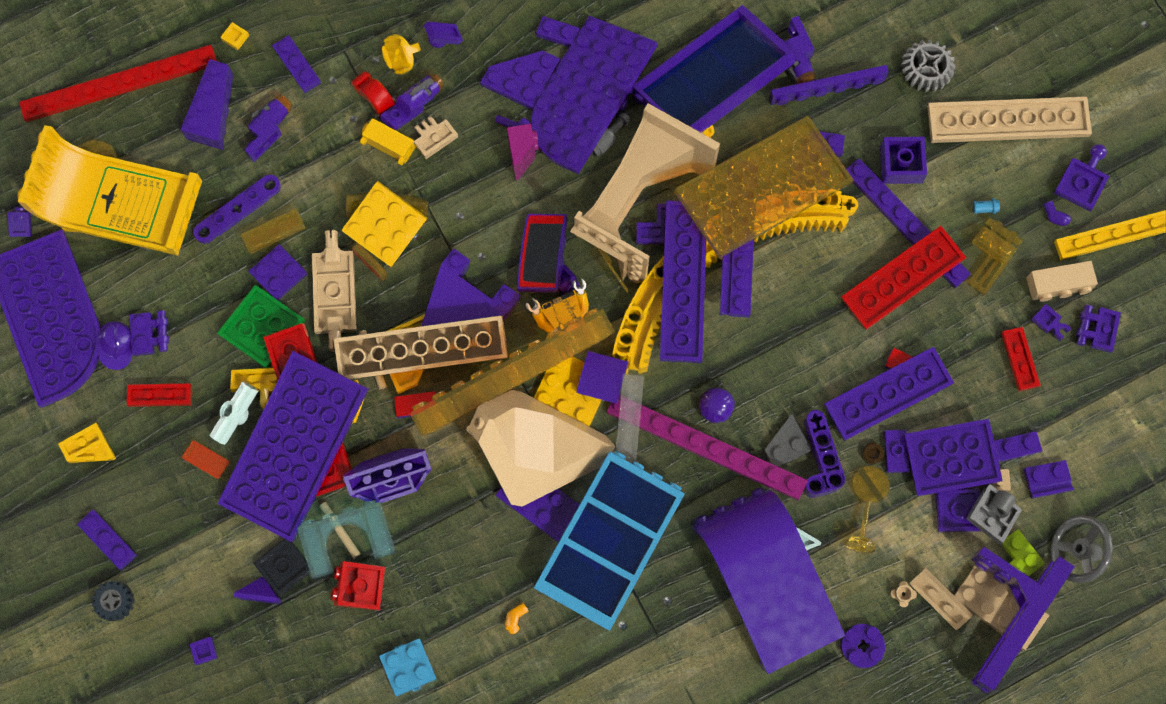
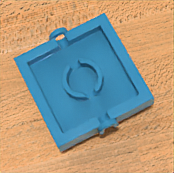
[379,638,436,697]

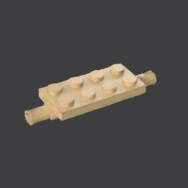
[312,230,357,352]

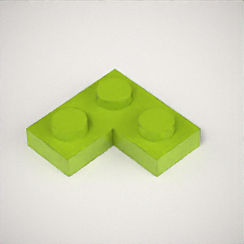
[1001,529,1046,585]

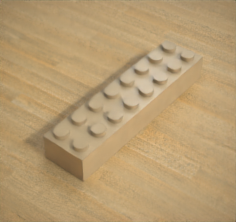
[334,316,508,379]

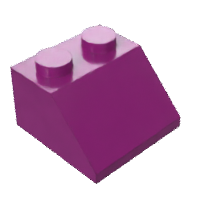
[507,124,539,180]

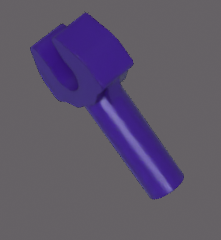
[495,115,532,127]

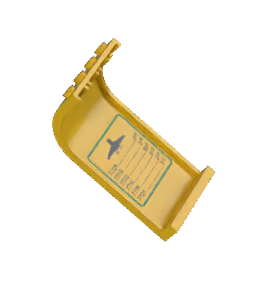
[18,125,202,256]

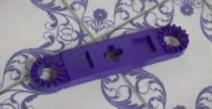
[193,175,281,244]

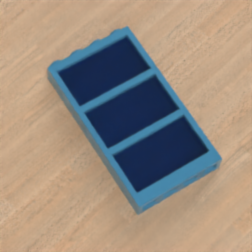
[533,451,685,631]

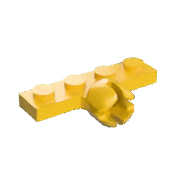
[230,368,278,409]

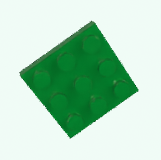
[217,285,305,368]

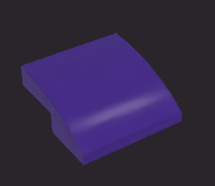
[577,351,629,404]

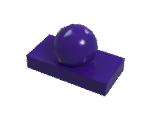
[424,22,463,48]

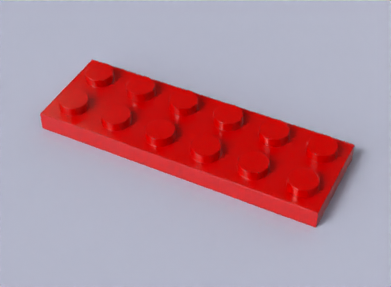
[841,226,966,330]

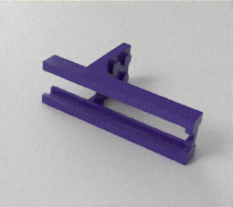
[971,547,1075,693]

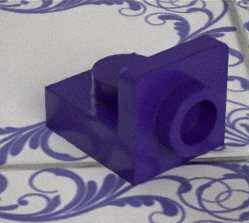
[8,206,32,237]
[559,264,580,296]

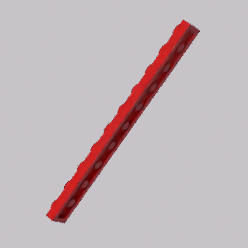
[19,45,217,122]

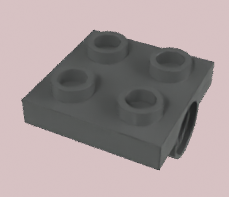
[966,484,1022,544]

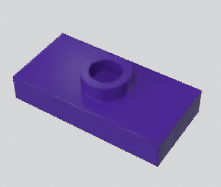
[884,430,909,473]

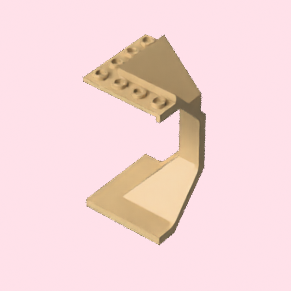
[570,104,720,284]

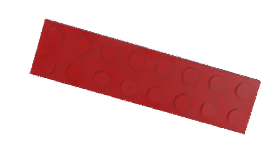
[264,323,352,497]

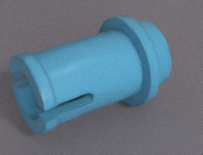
[973,198,1000,214]

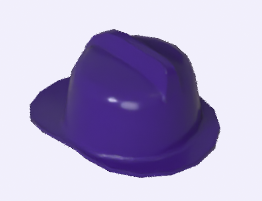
[98,321,132,370]

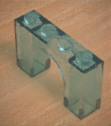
[297,500,395,579]

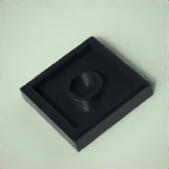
[253,539,314,597]

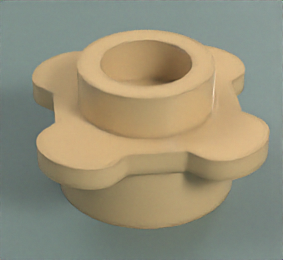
[891,581,917,607]

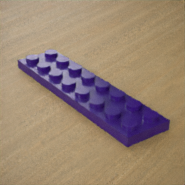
[660,201,707,363]

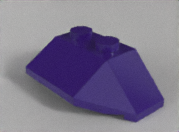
[343,448,431,505]

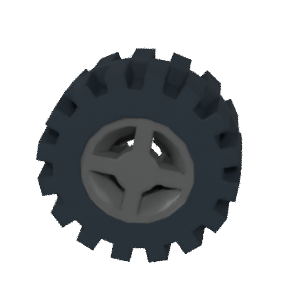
[92,581,135,621]

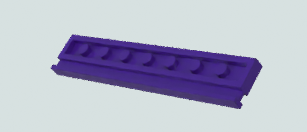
[719,161,757,318]

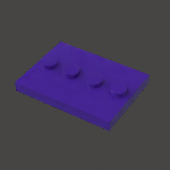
[904,419,1003,497]

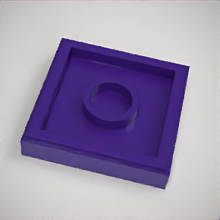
[936,489,981,532]

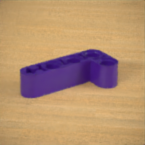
[804,410,845,498]

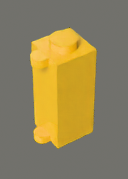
[360,118,415,166]

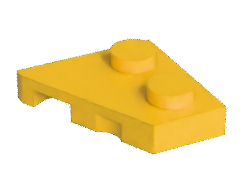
[58,423,116,463]

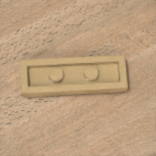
[909,568,973,630]

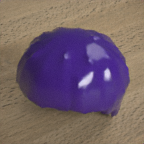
[699,388,735,423]

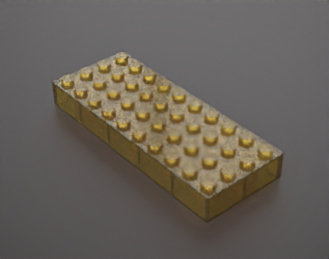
[410,308,615,436]

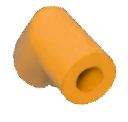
[505,603,529,634]

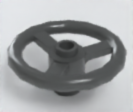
[1050,515,1113,583]

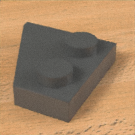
[764,415,811,467]

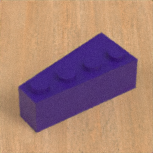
[181,60,233,150]

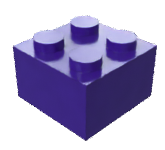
[880,137,927,184]

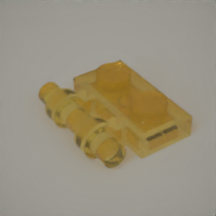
[971,217,1023,265]

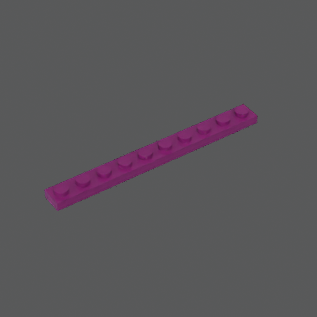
[607,396,808,501]

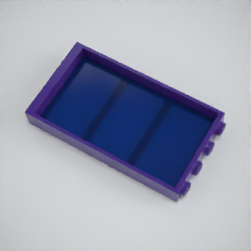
[633,5,795,133]

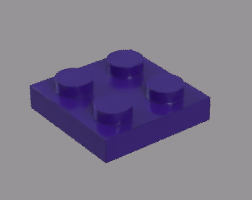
[249,245,307,300]

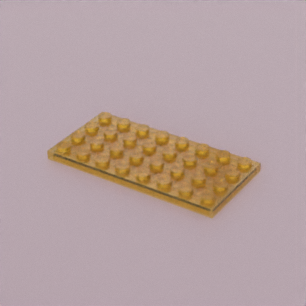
[674,116,854,259]

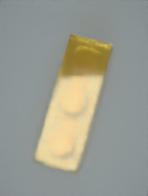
[241,209,306,254]

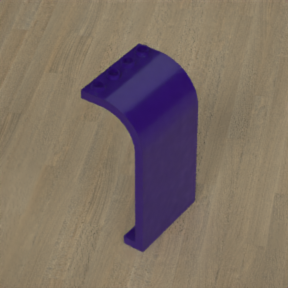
[691,487,845,674]

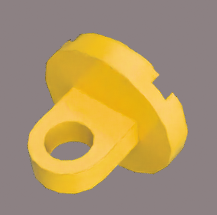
[382,34,421,74]

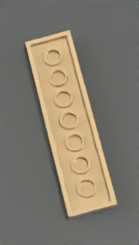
[927,97,1092,143]

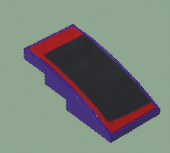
[517,214,568,292]

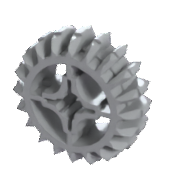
[901,39,955,92]

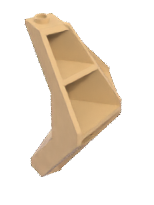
[467,390,615,507]

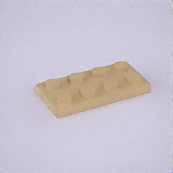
[954,566,1049,651]

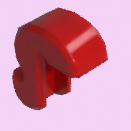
[351,71,395,117]

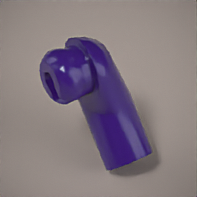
[1043,201,1071,226]

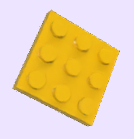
[341,181,427,267]
[534,350,602,427]

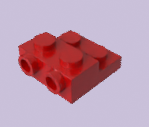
[330,561,385,611]

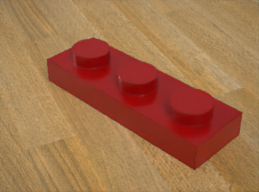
[1001,327,1041,392]
[127,383,192,407]

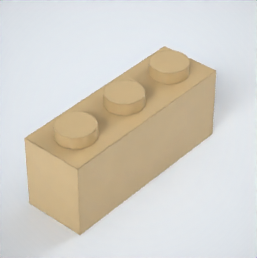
[1026,261,1098,302]

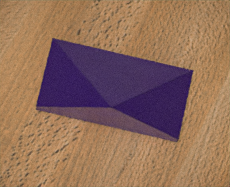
[234,577,281,604]

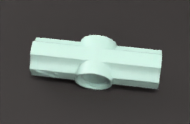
[209,381,259,445]

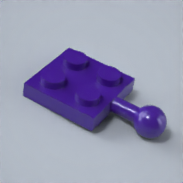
[1054,144,1109,212]

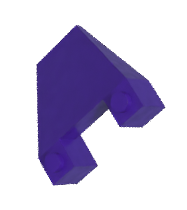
[421,249,521,327]

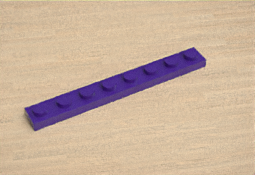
[844,158,971,289]

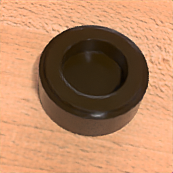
[862,443,884,465]

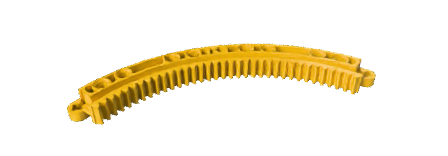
[612,190,858,377]

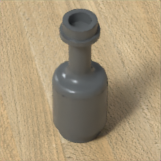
[591,112,631,158]

